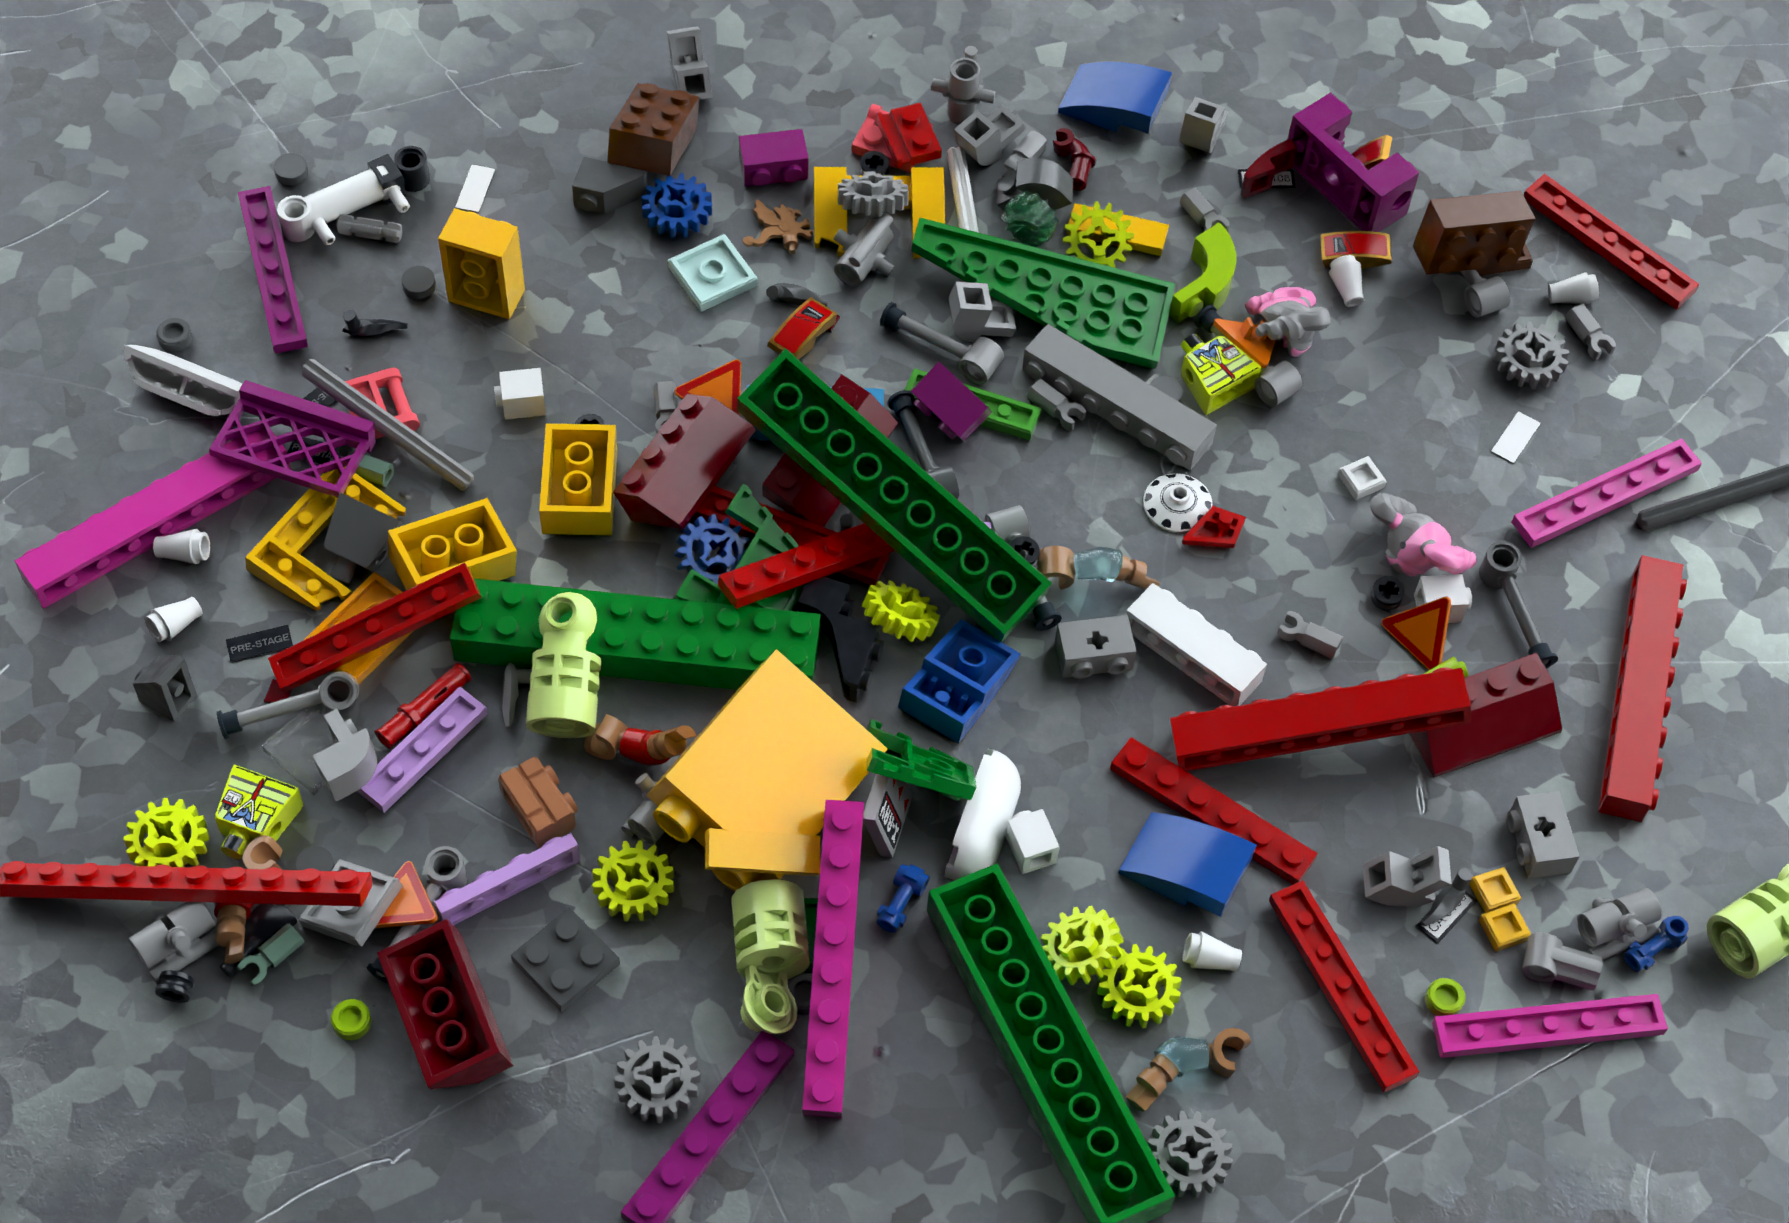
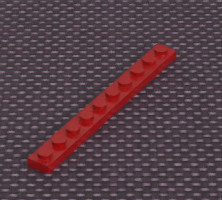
[0,861,373,907]

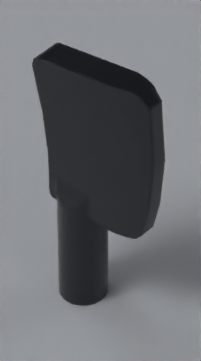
[220,904,298,977]

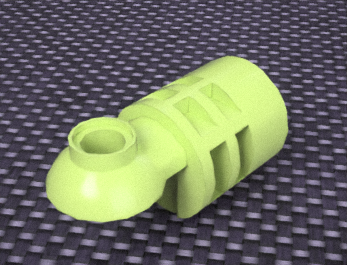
[526,592,601,738]
[1707,864,1789,979]
[731,879,810,1034]

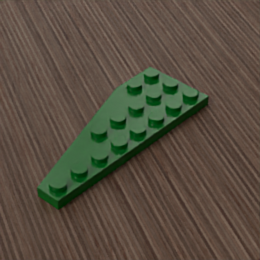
[911,217,1175,369]

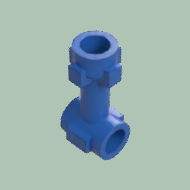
[876,864,930,933]
[1624,916,1689,972]

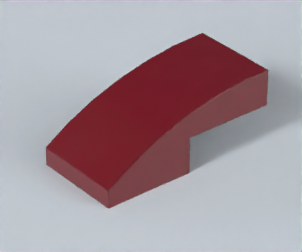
[1241,139,1297,199]

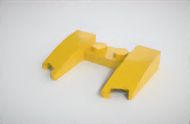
[814,167,945,258]
[245,466,406,611]

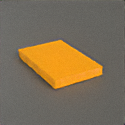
[304,571,413,685]

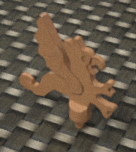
[742,199,814,254]

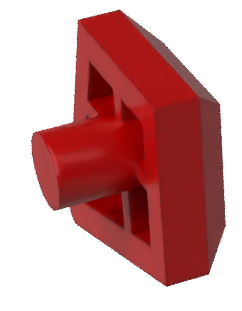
[1182,506,1246,548]

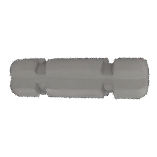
[337,214,402,243]

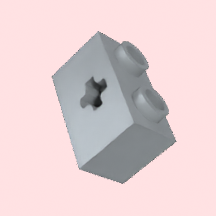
[1055,615,1136,679]
[1507,791,1580,879]

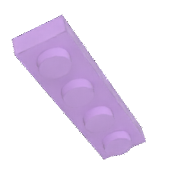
[357,687,488,813]
[434,833,580,925]

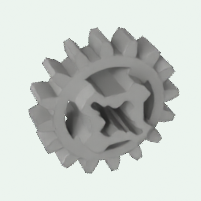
[838,171,909,218]
[1494,322,1569,389]
[614,1036,700,1123]
[1147,1110,1233,1198]

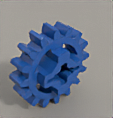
[641,173,713,238]
[674,514,749,585]

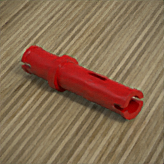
[375,663,472,749]

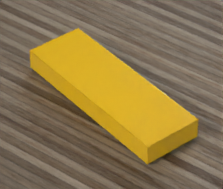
[1066,203,1169,256]
[705,828,820,876]

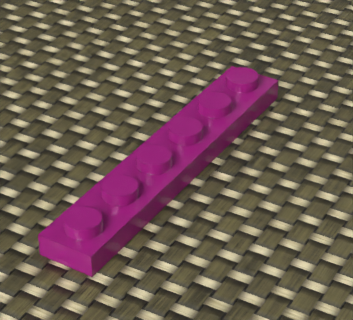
[237,186,308,354]
[621,1031,795,1223]

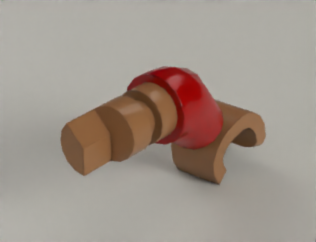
[584,714,696,766]
[214,835,282,964]

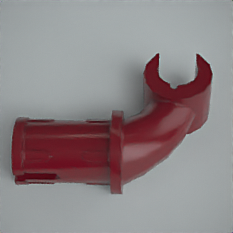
[1053,128,1096,191]

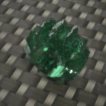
[1001,191,1059,247]

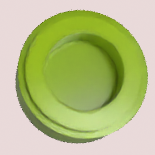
[1425,978,1466,1016]
[331,999,372,1040]

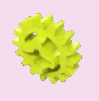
[1063,201,1134,268]
[862,580,940,642]
[124,798,210,867]
[592,840,674,922]
[1041,906,1124,985]
[1097,944,1182,1028]

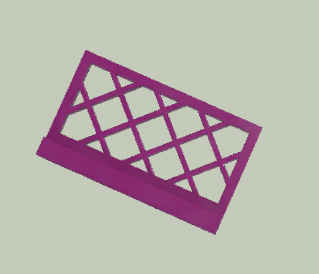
[209,380,376,498]

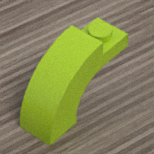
[1169,222,1236,323]

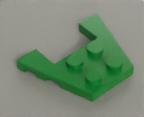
[673,484,805,611]
[866,718,977,800]

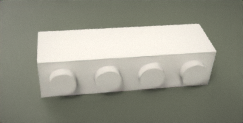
[1126,583,1267,706]

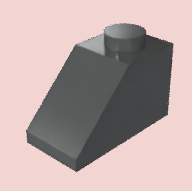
[572,157,647,214]
[133,655,197,722]

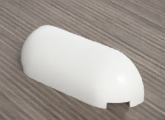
[124,345,242,416]
[944,749,1021,880]

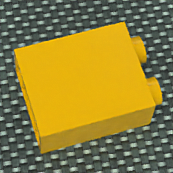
[646,649,888,891]

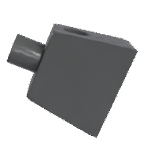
[324,492,406,584]

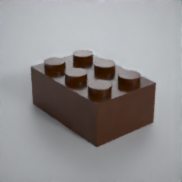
[607,83,699,176]
[1412,190,1536,275]

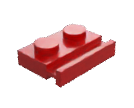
[876,102,942,169]

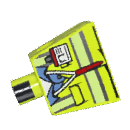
[1181,334,1261,415]
[215,765,304,860]

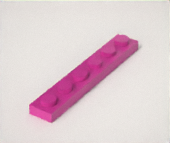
[1511,438,1702,548]
[1432,994,1668,1058]

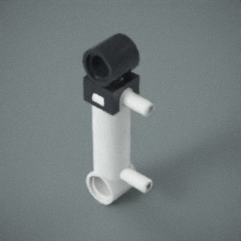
[277,146,430,245]

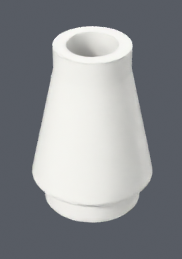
[1329,255,1364,307]
[1548,272,1599,305]
[153,529,210,564]
[145,597,203,642]
[1183,931,1242,972]

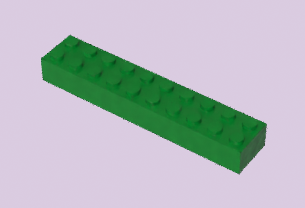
[737,348,1052,642]
[450,579,821,690]
[927,863,1175,1223]

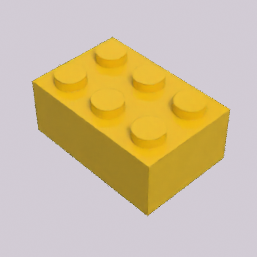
[438,208,525,320]
[539,423,618,535]
[388,498,517,590]

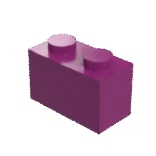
[739,129,809,186]
[911,361,992,441]

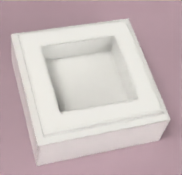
[1338,456,1387,500]

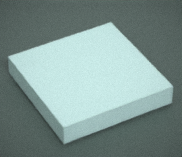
[667,234,758,312]

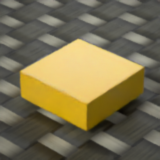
[1469,867,1522,913]
[1479,903,1531,952]

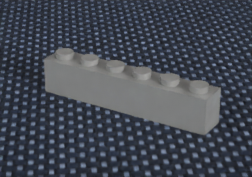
[1022,324,1217,471]

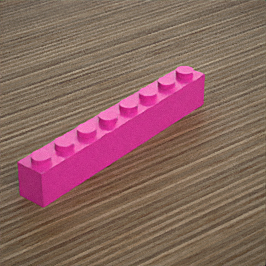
[14,429,291,609]
[802,799,864,1118]

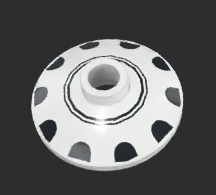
[1143,473,1212,533]

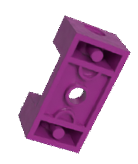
[1287,92,1419,232]

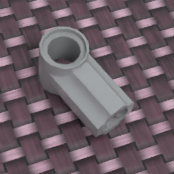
[1522,932,1603,991]

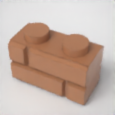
[498,756,578,848]

